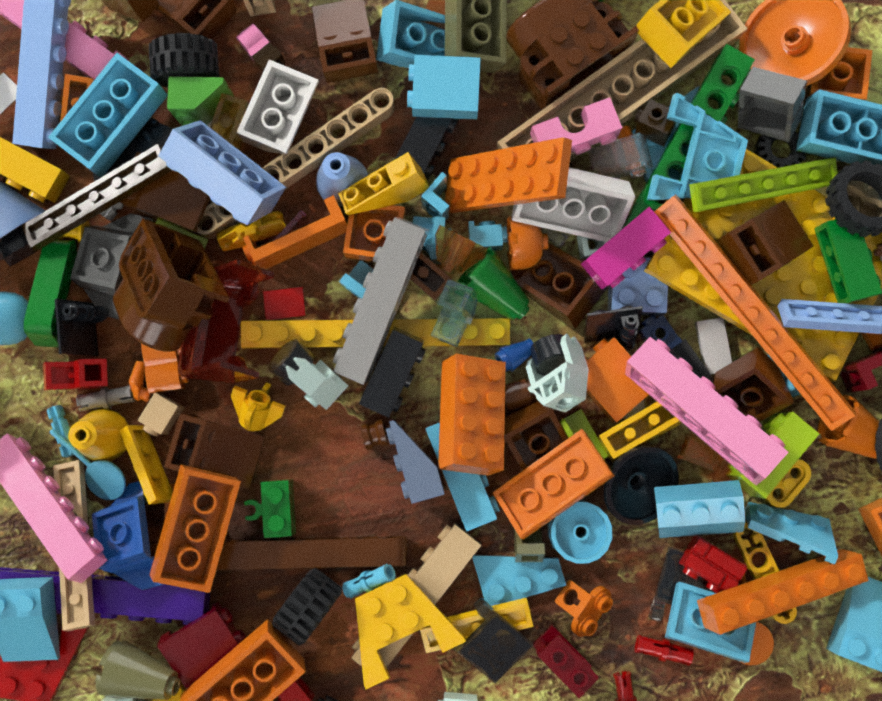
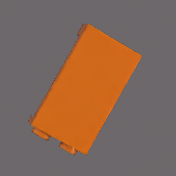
[242,195,347,271]

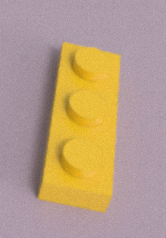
[119,425,173,504]

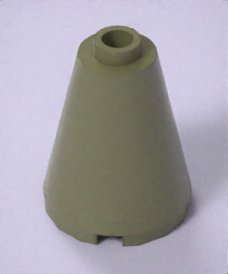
[95,640,181,700]

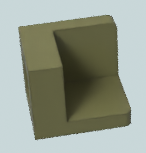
[514,529,545,562]

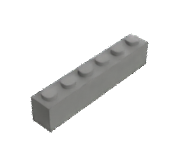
[333,217,429,385]

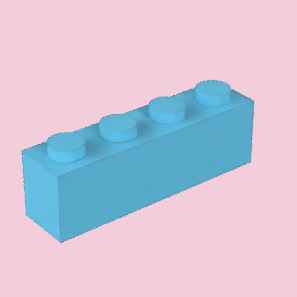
[425,423,500,532]

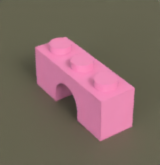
[530,97,622,155]

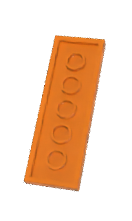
[445,137,572,213]

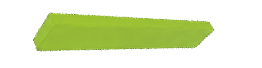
[689,157,838,212]

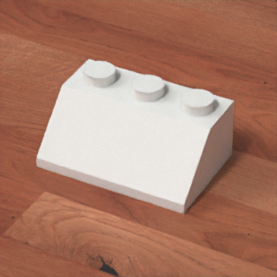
[236,60,319,154]

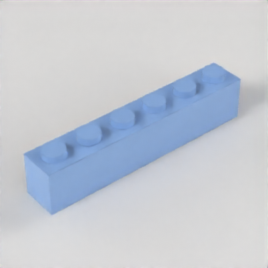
[12,0,71,149]

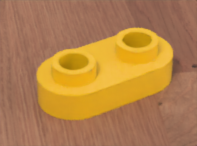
[765,459,811,508]

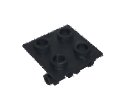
[55,299,108,356]
[584,306,643,351]

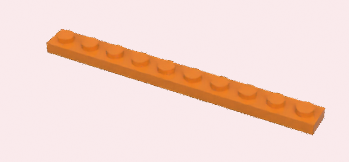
[654,194,856,431]

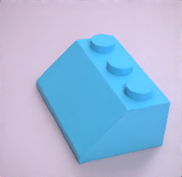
[654,480,745,538]

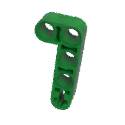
[24,239,77,348]

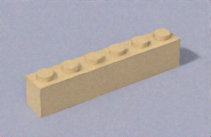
[351,523,481,668]

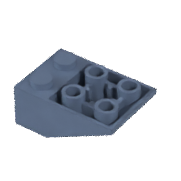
[386,420,445,504]

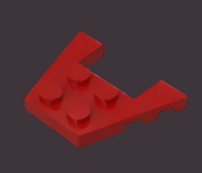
[0,627,90,701]

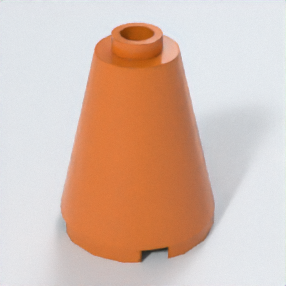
[817,395,880,459]

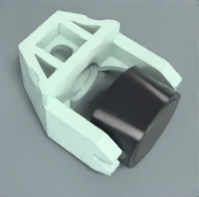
[526,334,589,412]
[268,339,348,410]

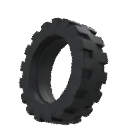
[825,161,882,237]

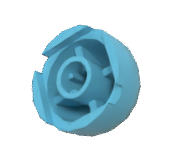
[0,291,28,345]

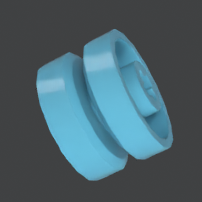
[548,500,612,564]

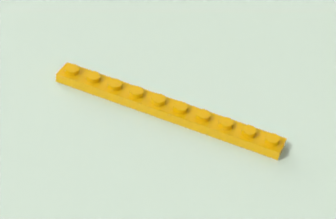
[241,318,510,349]

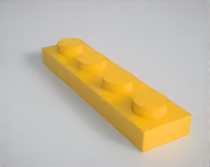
[420,598,534,653]

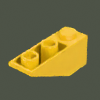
[338,152,429,215]

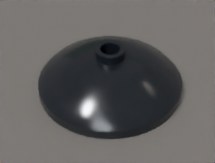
[604,445,679,525]

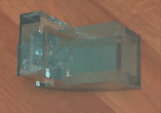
[431,279,477,347]

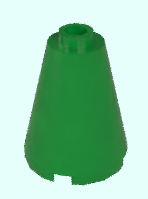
[455,247,530,320]

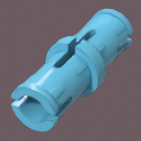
[342,564,396,599]

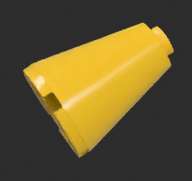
[68,409,128,462]

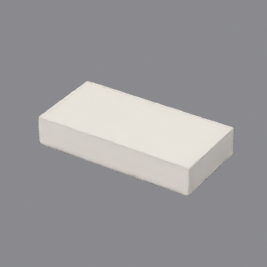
[695,318,732,374]

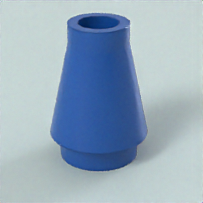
[495,338,533,372]

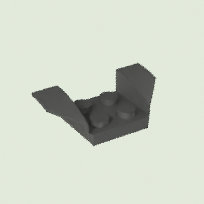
[70,213,154,320]

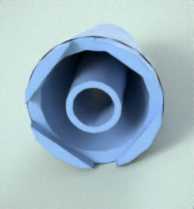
[316,152,368,207]

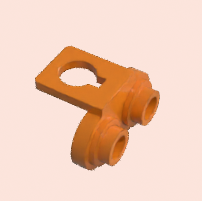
[555,580,613,637]

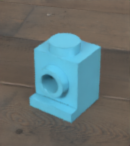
[468,221,508,253]

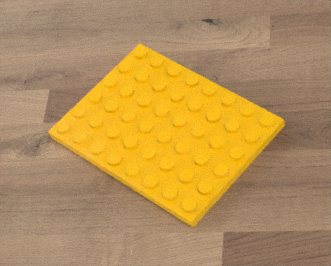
[644,149,882,382]

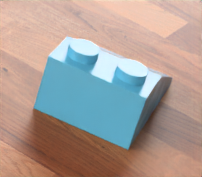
[376,0,445,68]
[0,577,60,662]
[826,577,882,672]

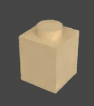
[138,392,184,437]

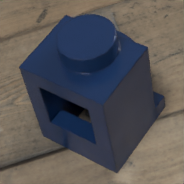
[638,314,683,349]

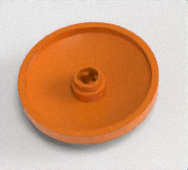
[739,0,851,86]

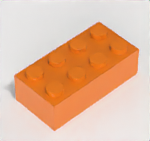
[438,353,506,476]
[149,465,241,593]
[180,619,306,701]

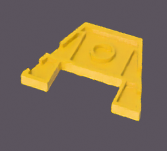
[355,574,467,689]

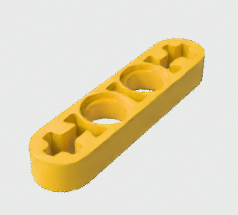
[733,521,797,624]

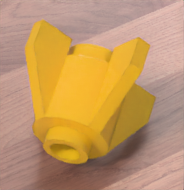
[231,382,286,432]

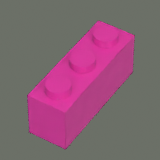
[581,207,671,289]

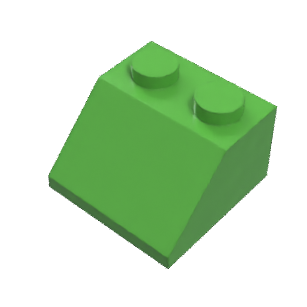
[167,76,234,126]

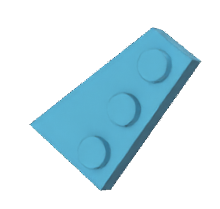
[745,502,838,565]
[472,554,566,607]

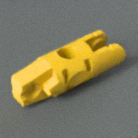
[217,211,286,251]

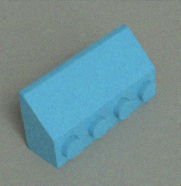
[48,53,168,178]

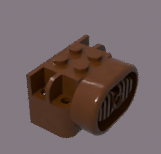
[506,0,639,110]
[113,218,229,352]

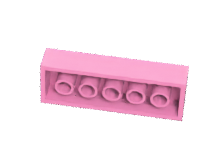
[625,337,788,485]

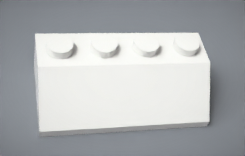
[512,167,635,242]

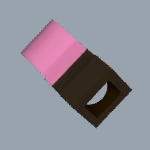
[236,24,286,72]

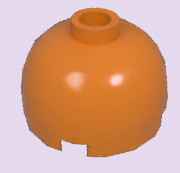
[506,216,548,270]

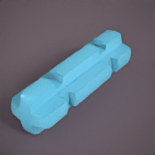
[47,405,75,458]

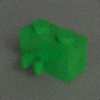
[244,479,296,538]

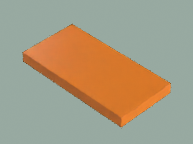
[492,429,615,540]

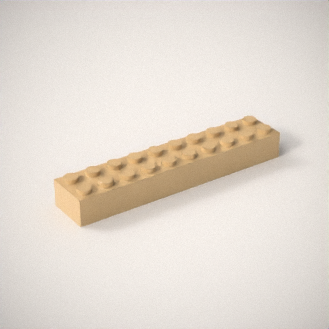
[496,0,747,162]

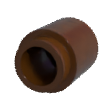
[505,378,537,412]

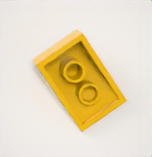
[636,0,731,68]

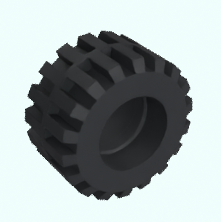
[149,33,219,88]
[272,568,342,646]

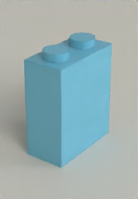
[407,55,480,119]

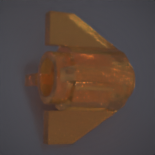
[435,225,487,275]

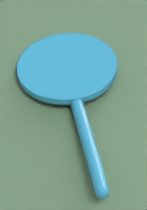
[50,429,126,500]

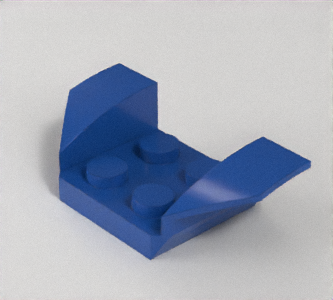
[92,481,164,590]

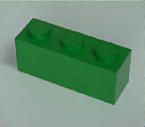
[814,219,882,304]

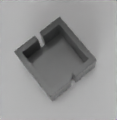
[737,67,807,142]

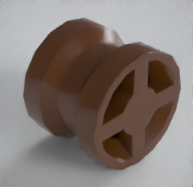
[361,419,388,451]

